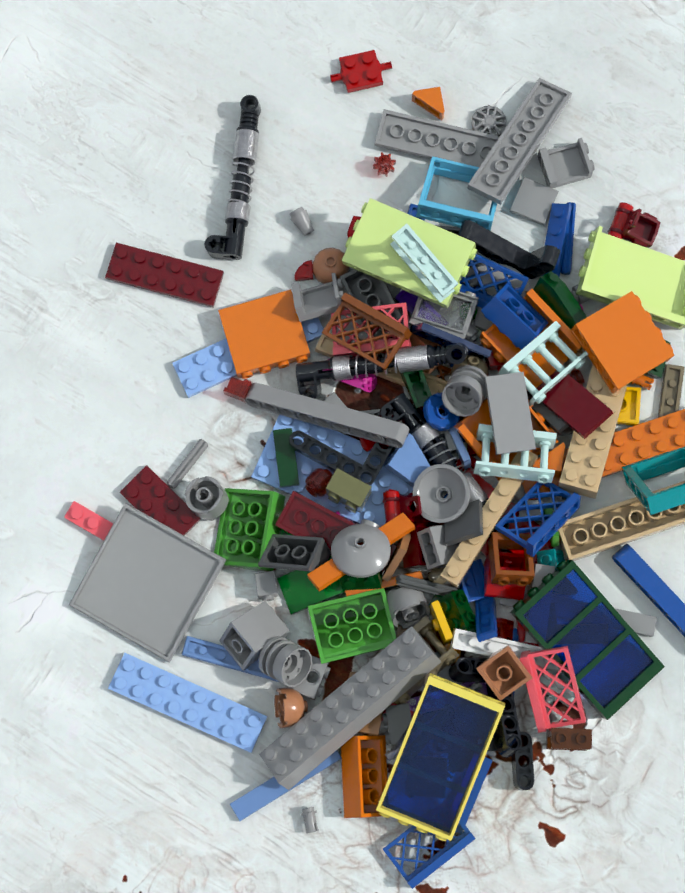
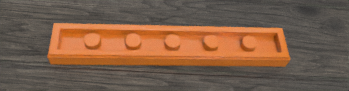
[307,513,415,592]

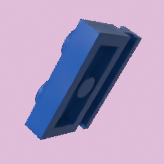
[459,559,488,603]

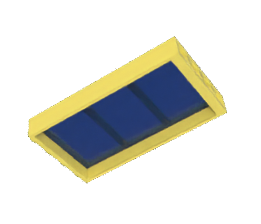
[376,673,505,841]

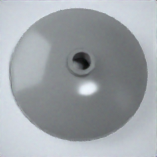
[413,464,471,523]
[331,524,391,578]

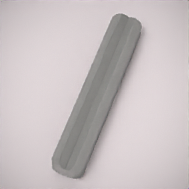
[167,439,208,488]

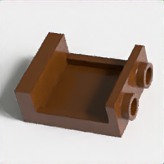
[546,728,592,751]

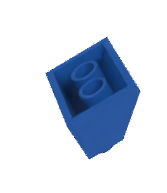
[481,283,548,350]

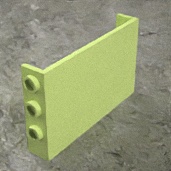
[342,198,478,309]
[576,226,685,329]

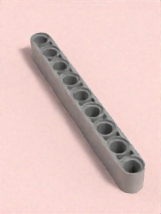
[245,383,410,448]

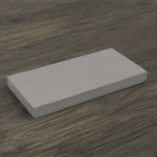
[484,372,536,455]

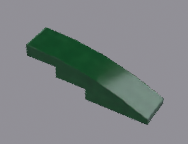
[388,337,432,408]

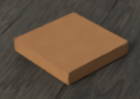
[382,533,411,582]

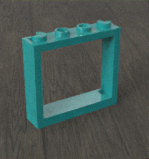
[622,447,685,515]

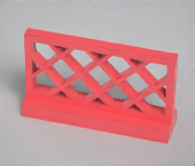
[331,302,411,357]
[520,646,586,733]

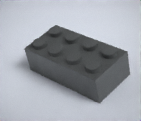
[340,269,404,338]

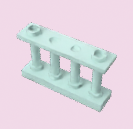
[390,224,458,303]
[498,321,588,407]
[473,424,557,484]

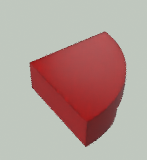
[295,260,314,281]

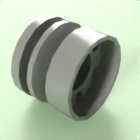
[442,365,487,417]
[259,636,312,687]

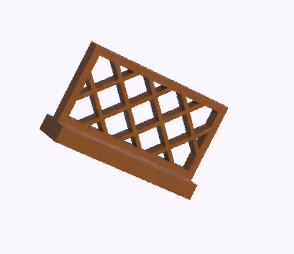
[322,293,412,370]

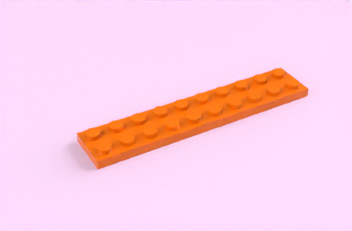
[522,409,685,500]

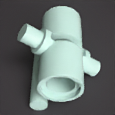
[540,669,580,707]

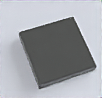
[445,499,483,546]

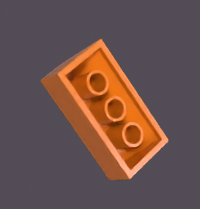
[341,735,389,818]

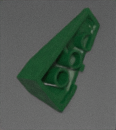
[533,271,587,329]

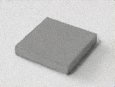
[509,177,559,226]

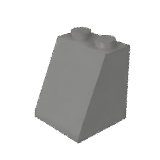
[219,601,290,670]

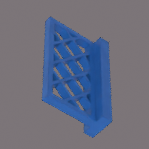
[460,254,529,309]
[495,482,581,557]
[383,799,476,889]

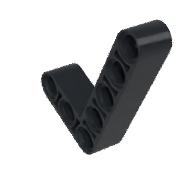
[458,220,560,279]
[289,431,393,486]
[449,657,522,758]
[433,732,534,791]

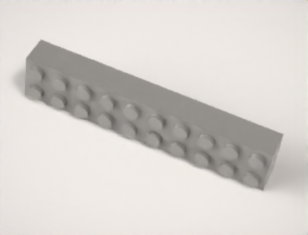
[259,626,441,790]

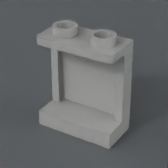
[537,138,595,189]
[291,273,344,322]

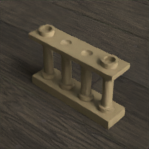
[394,616,459,705]

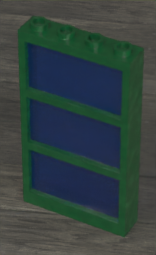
[510,560,665,720]

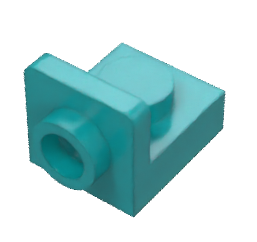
[536,549,564,570]

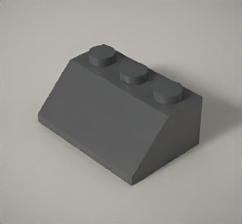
[258,534,331,571]

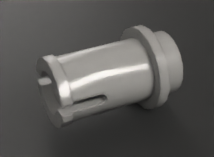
[301,807,319,833]

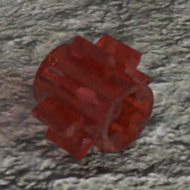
[373,152,396,177]

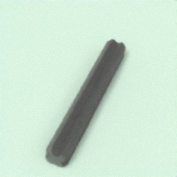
[395,574,460,596]

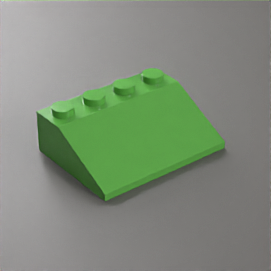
[214,488,286,572]
[308,588,397,664]

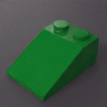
[277,555,345,615]

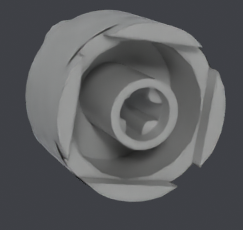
[185,476,229,521]
[387,587,430,629]

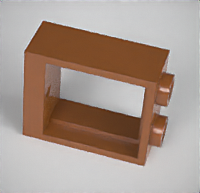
[488,532,535,586]

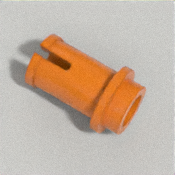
[631,375,654,390]

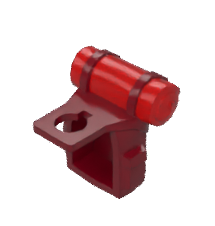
[608,202,661,248]
[383,489,432,526]

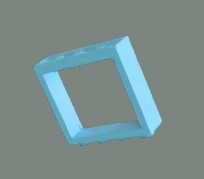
[416,156,497,231]

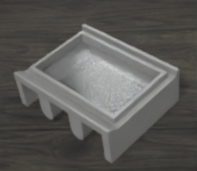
[409,291,479,340]

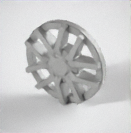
[472,105,506,136]

